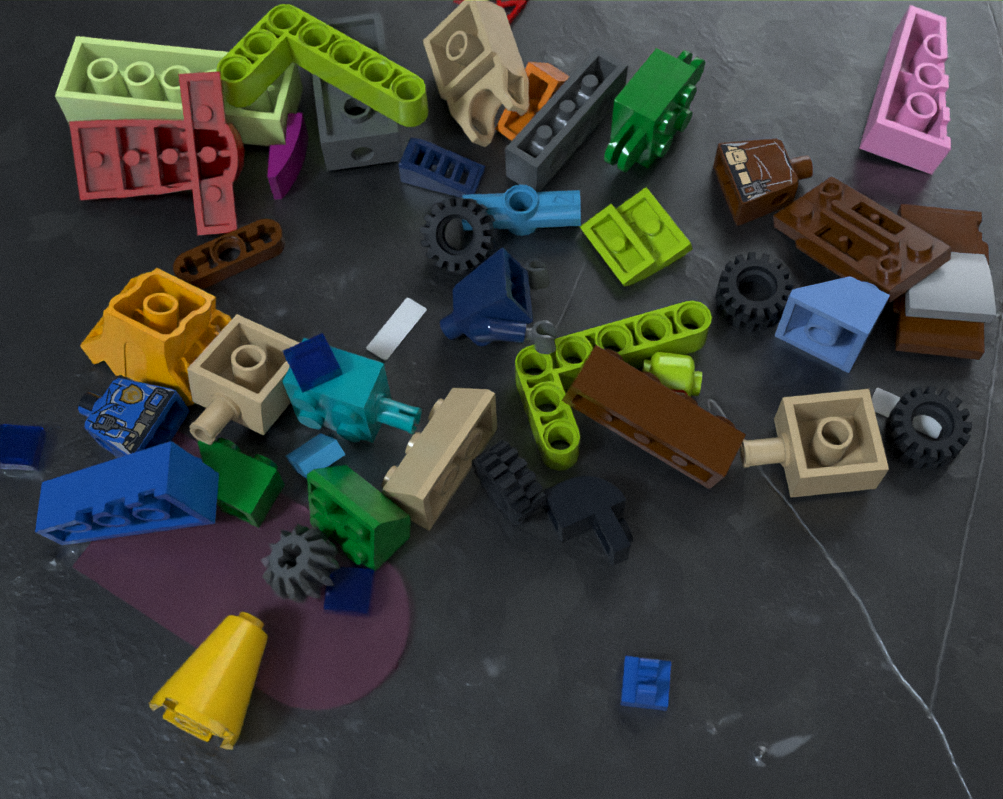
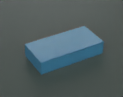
[285,433,346,478]

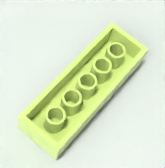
[55,36,303,146]

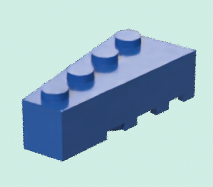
[35,441,219,545]

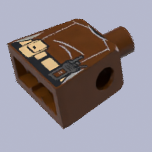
[713,138,813,226]

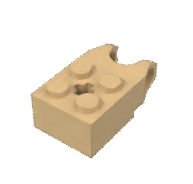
[423,0,529,147]

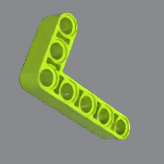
[216,4,428,127]
[515,301,712,471]

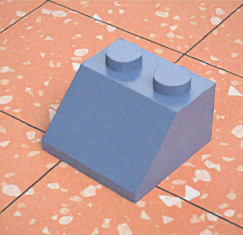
[775,276,890,373]

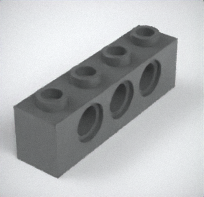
[505,47,628,192]

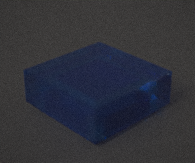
[282,333,343,393]
[0,424,47,471]
[323,567,375,617]

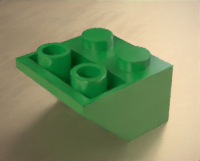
[307,465,411,572]

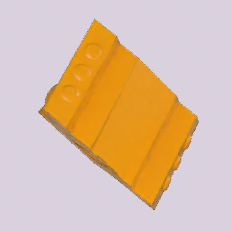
[80,268,232,406]

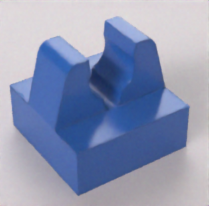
[620,656,671,711]

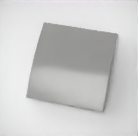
[905,252,996,323]

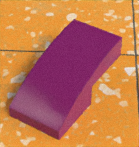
[268,113,309,199]

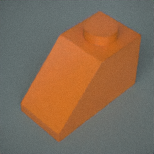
[495,62,570,141]

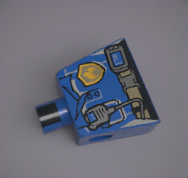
[78,378,190,458]

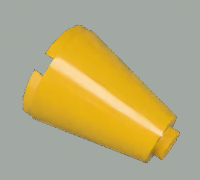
[149,612,268,750]

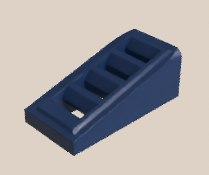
[399,137,485,198]

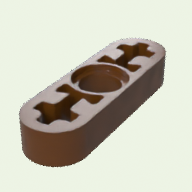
[173,219,285,290]

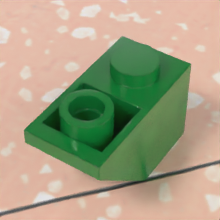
[198,437,285,529]

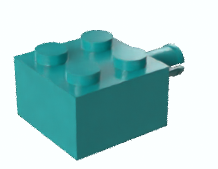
[283,338,422,443]

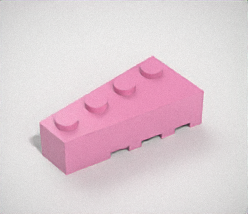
[859,5,951,174]

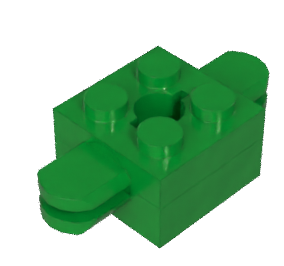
[604,48,706,173]

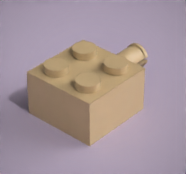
[187,314,301,445]
[740,389,889,498]

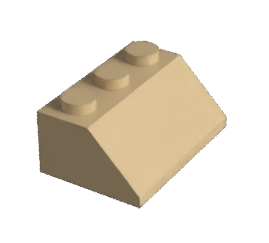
[382,388,497,531]

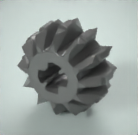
[261,524,341,604]

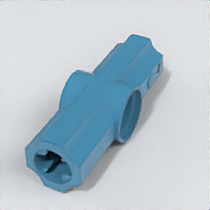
[462,184,581,236]

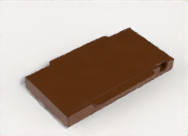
[773,176,951,303]
[892,204,989,360]

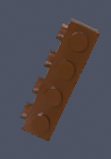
[562,345,746,489]

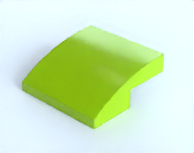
[580,187,693,287]

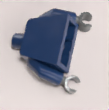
[440,248,557,354]

